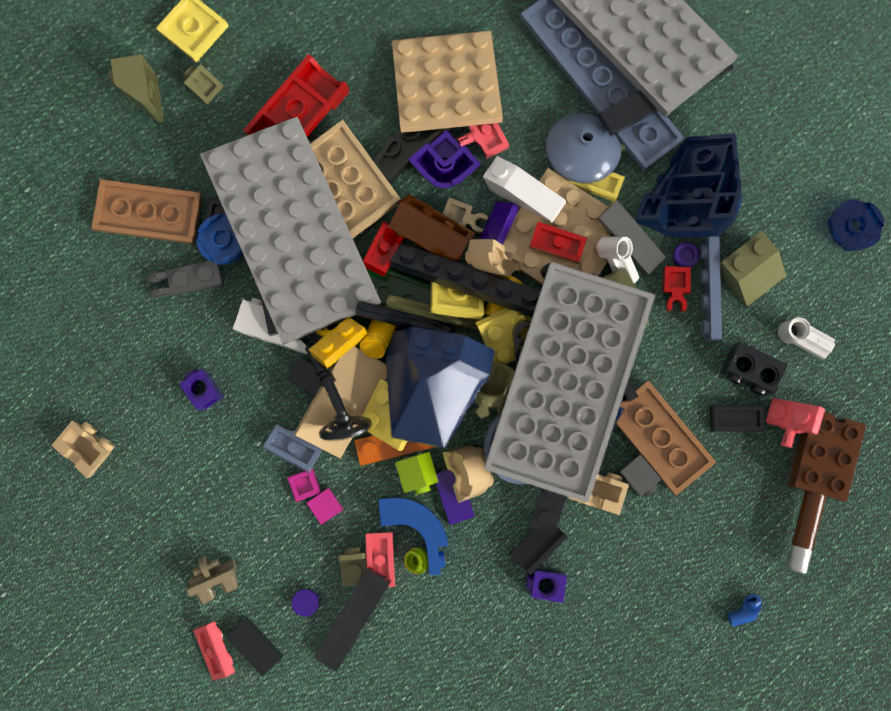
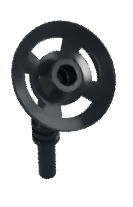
[305,344,372,441]

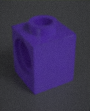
[179,369,224,411]
[526,568,567,603]

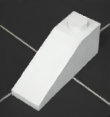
[483,156,566,223]
[233,298,308,355]

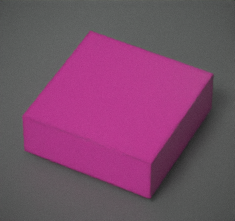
[287,468,322,502]
[307,488,344,525]

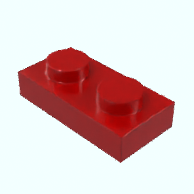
[363,221,403,277]
[529,222,587,264]

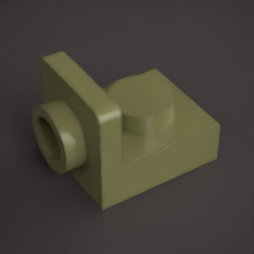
[182,64,224,105]
[338,547,367,586]

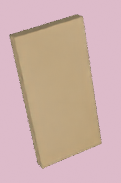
[294,346,387,458]

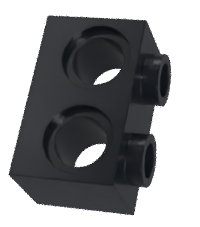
[720,342,788,396]

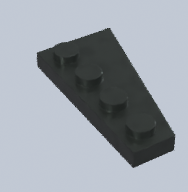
[373,123,452,183]

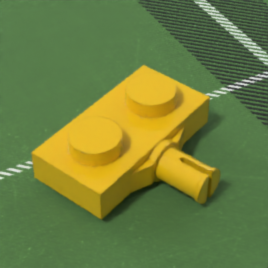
[309,317,368,368]

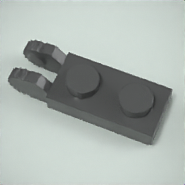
[147,261,223,299]

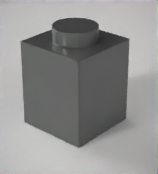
[616,454,661,497]

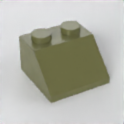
[109,54,164,123]
[720,231,786,307]

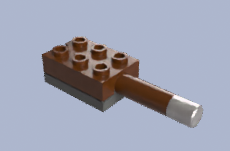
[784,412,866,574]

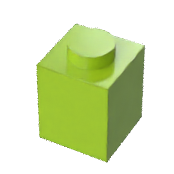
[395,452,439,495]

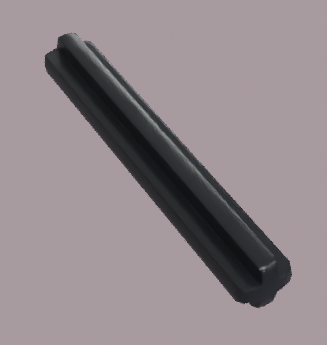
[355,301,453,333]

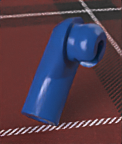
[727,593,762,627]

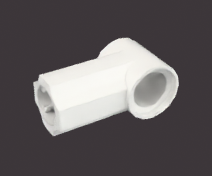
[597,236,639,283]
[778,317,835,359]

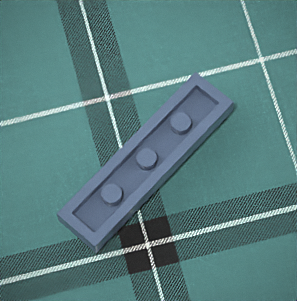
[699,236,722,342]

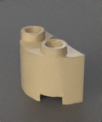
[465,239,524,276]
[51,421,115,478]
[442,445,494,503]
[569,473,629,515]

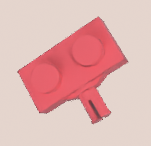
[457,123,509,159]
[765,398,825,448]

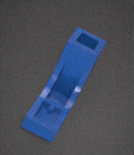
[379,497,448,576]

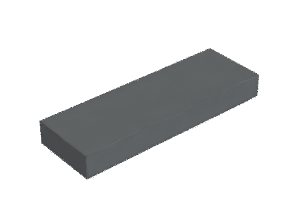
[596,200,665,275]

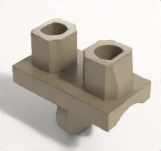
[186,556,238,604]

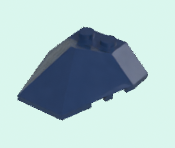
[635,133,742,237]
[386,327,495,449]

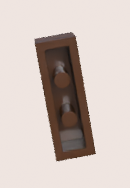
[388,194,475,262]

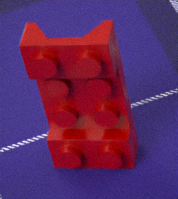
[243,54,350,137]

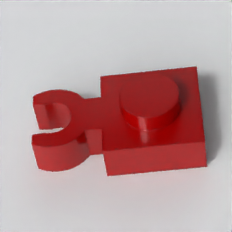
[662,266,691,312]

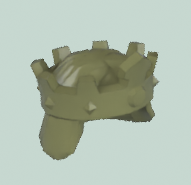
[469,362,515,419]

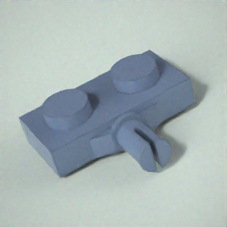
[263,424,322,473]

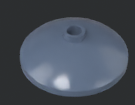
[545,113,621,184]

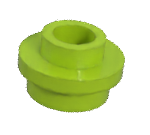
[404,547,429,574]

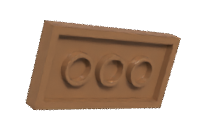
[91,179,203,245]
[614,380,716,496]

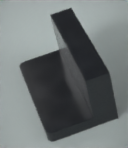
[509,527,568,575]

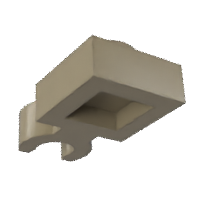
[443,197,488,234]

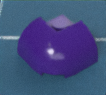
[408,130,481,188]

